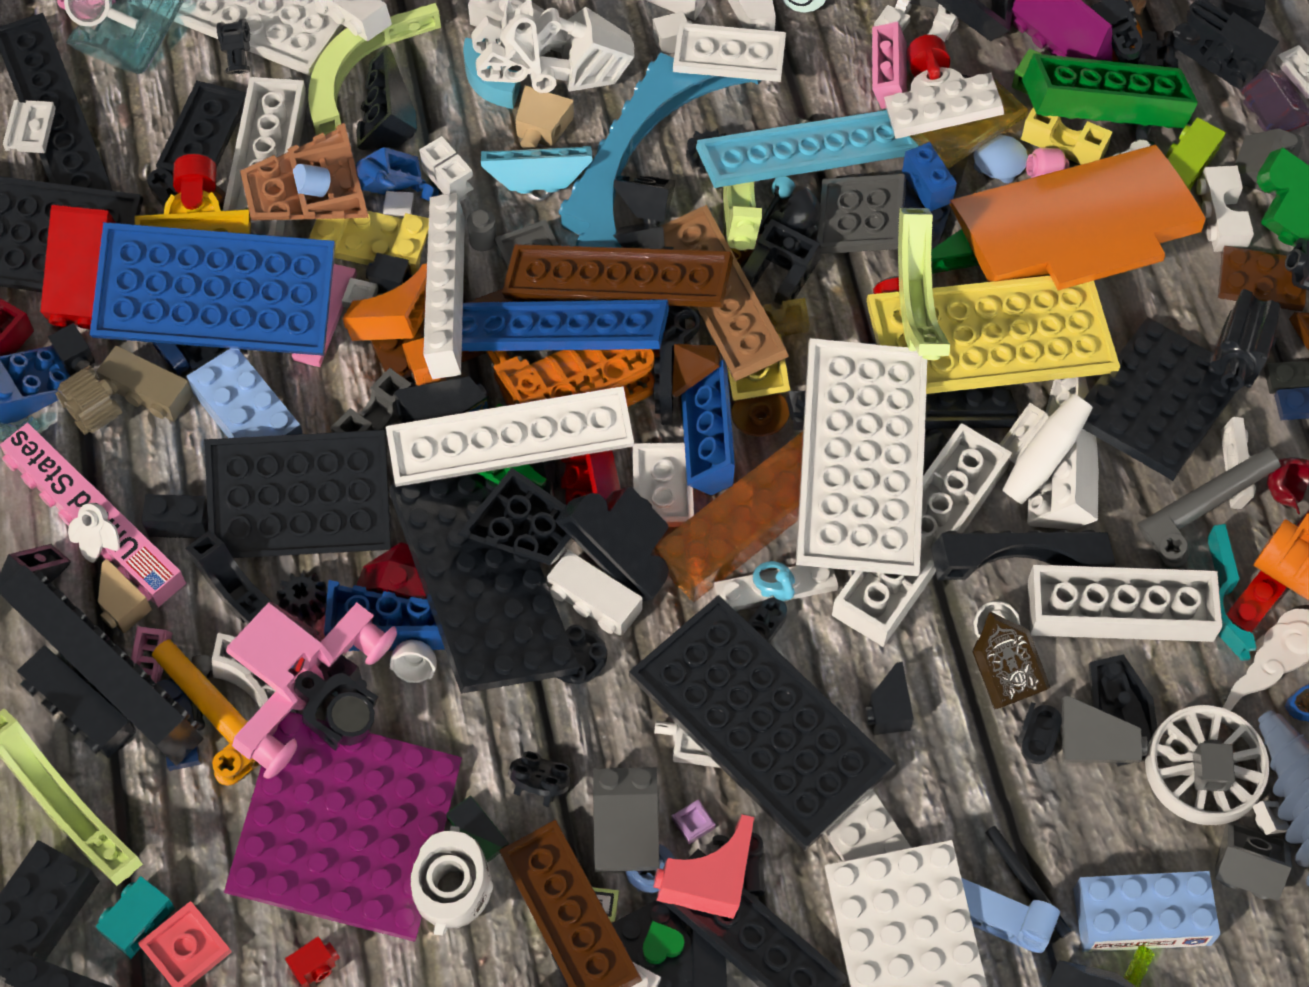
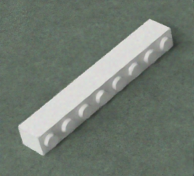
[423,193,465,379]

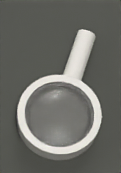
[64,0,140,30]

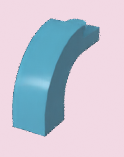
[463,38,521,109]

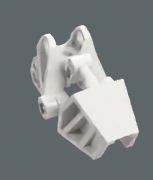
[471,0,634,93]

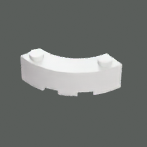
[212,633,296,713]

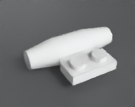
[999,394,1093,504]

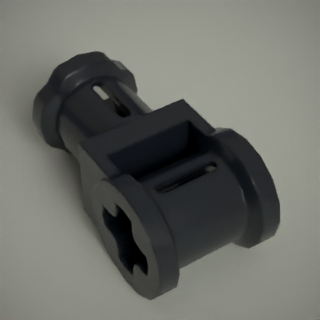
[216,18,250,74]

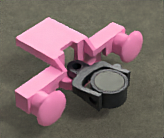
[226,603,397,779]

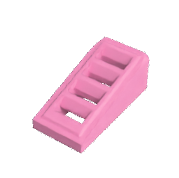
[131,626,173,683]

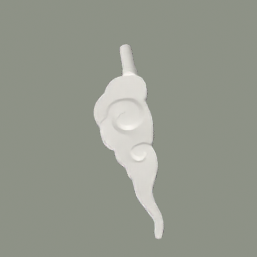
[1222,609,1309,711]

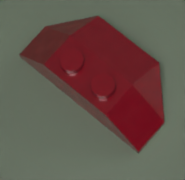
[356,542,427,600]

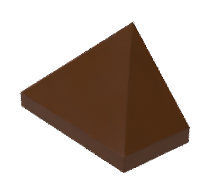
[672,344,720,398]

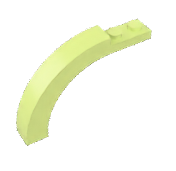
[308,3,441,135]
[898,208,950,360]
[0,708,143,886]

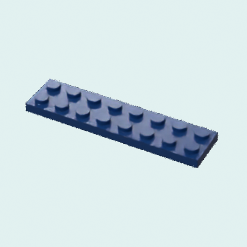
[462,300,669,351]

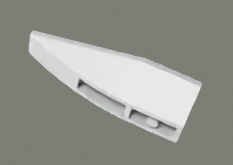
[1027,377,1099,530]

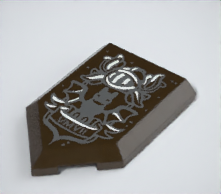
[972,612,1051,709]

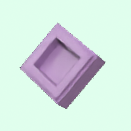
[672,799,716,844]

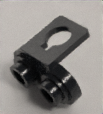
[1017,702,1062,764]

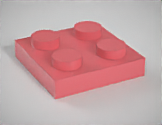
[138,901,232,987]

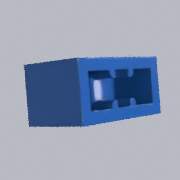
[902,142,957,212]

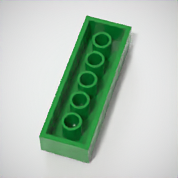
[1022,53,1198,128]

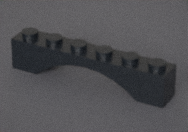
[931,530,1116,580]

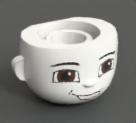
[411,826,493,936]

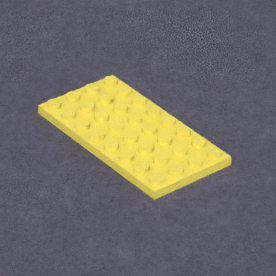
[866,276,1120,394]

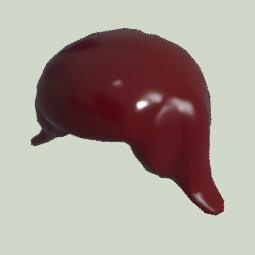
[1267,457,1309,515]

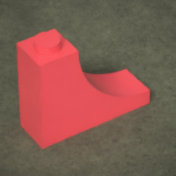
[653,814,754,919]

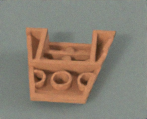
[240,123,369,220]

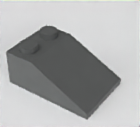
[593,767,660,872]

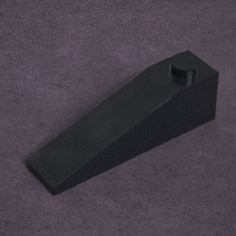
[356,45,417,150]

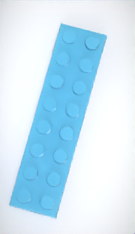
[696,110,919,188]

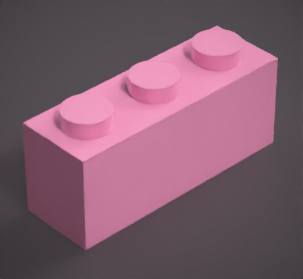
[872,22,907,109]

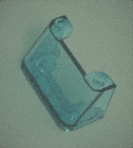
[66,0,184,74]

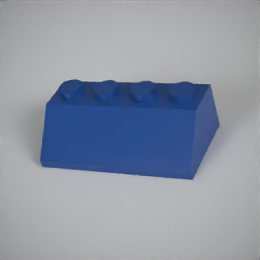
[681,360,735,495]

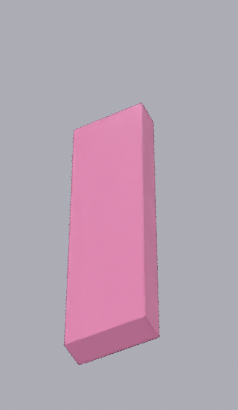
[292,264,357,367]

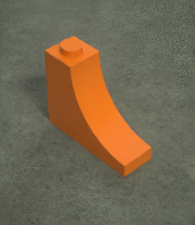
[343,264,427,341]

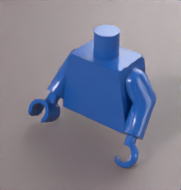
[355,147,439,201]

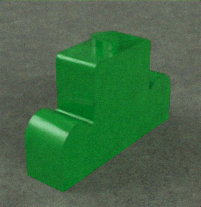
[1257,147,1309,246]

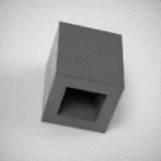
[1193,740,1235,791]

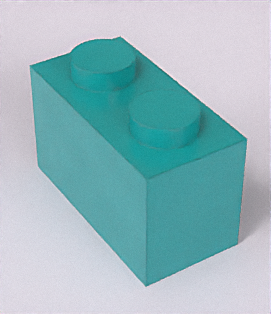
[95,876,176,959]

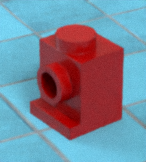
[285,936,340,987]

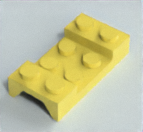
[309,211,429,275]

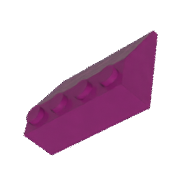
[1012,0,1112,61]

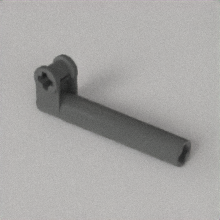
[1137,447,1281,568]

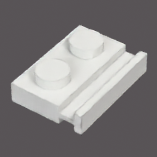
[3,100,56,153]

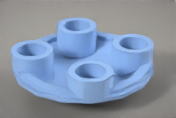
[973,134,1028,183]

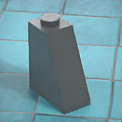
[1061,696,1147,763]

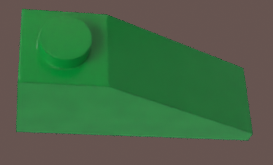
[931,229,979,274]

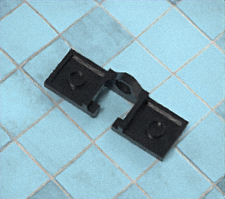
[654,247,700,425]

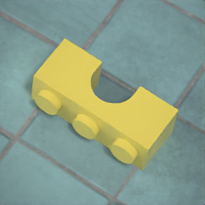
[1021,107,1113,165]

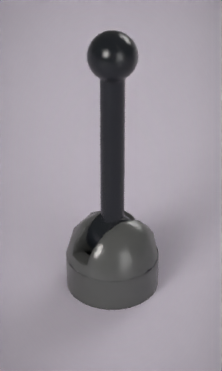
[191,655,213,731]

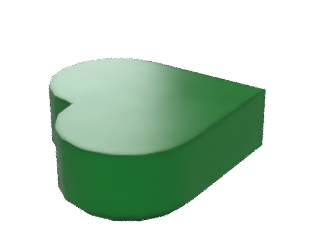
[643,921,684,964]

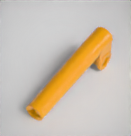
[152,639,260,786]

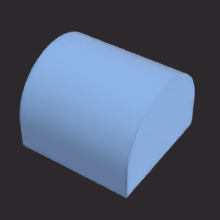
[293,163,331,197]

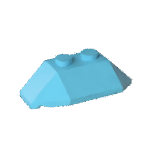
[481,146,592,194]

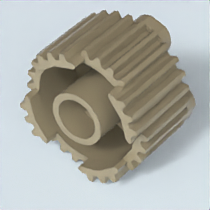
[55,365,123,435]

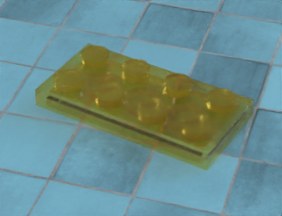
[910,77,1028,169]

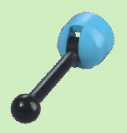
[758,176,796,234]

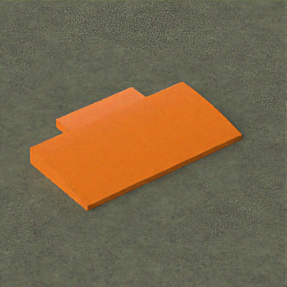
[950,145,1206,290]

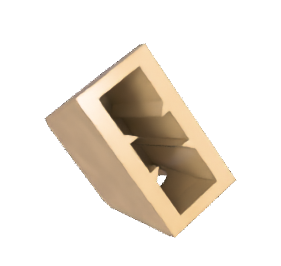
[516,85,574,150]

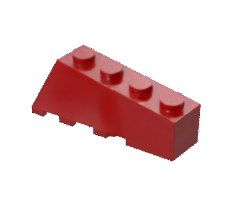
[561,450,620,542]

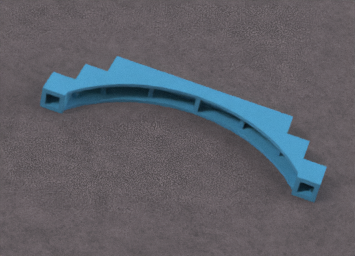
[559,52,760,248]

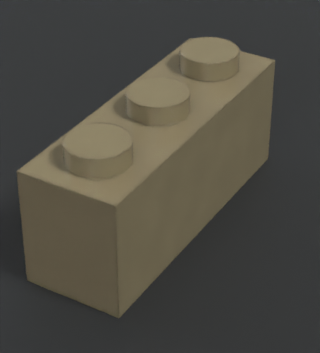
[96,345,193,422]

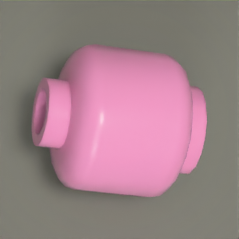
[1026,148,1069,178]

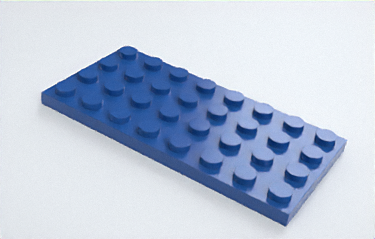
[90,222,336,356]

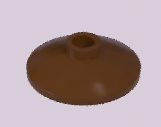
[731,393,790,437]

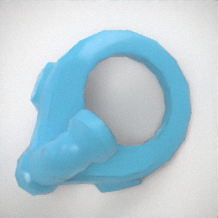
[753,561,795,601]

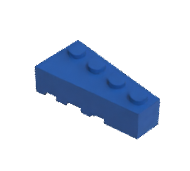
[324,580,445,651]

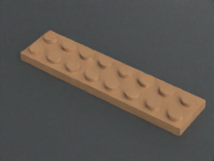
[662,205,789,381]

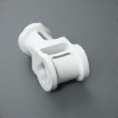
[928,4,959,42]

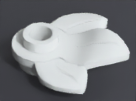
[68,503,120,563]

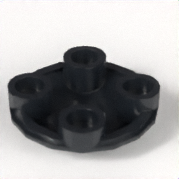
[556,625,608,684]

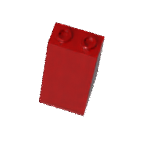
[40,205,116,330]

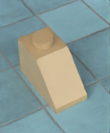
[98,559,152,633]

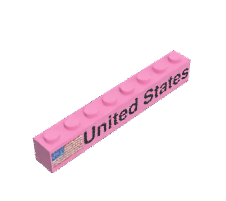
[0,422,186,607]

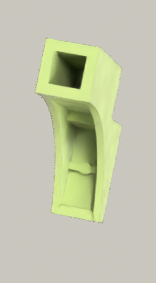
[723,182,762,250]

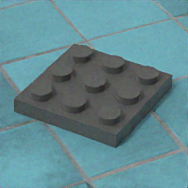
[817,174,906,254]

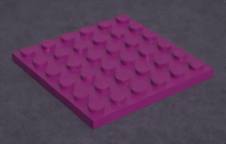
[224,712,462,942]

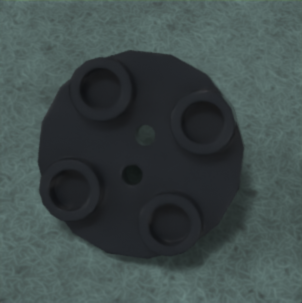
[508,751,571,808]

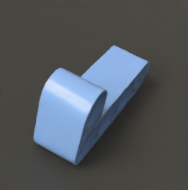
[961,878,1060,953]

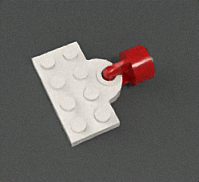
[884,35,1004,139]

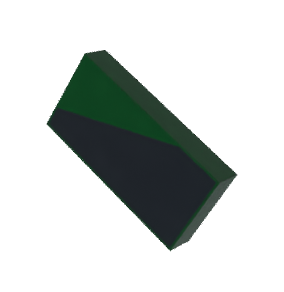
[446,795,509,863]

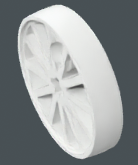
[1145,705,1269,825]

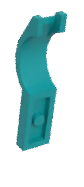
[1207,524,1257,661]

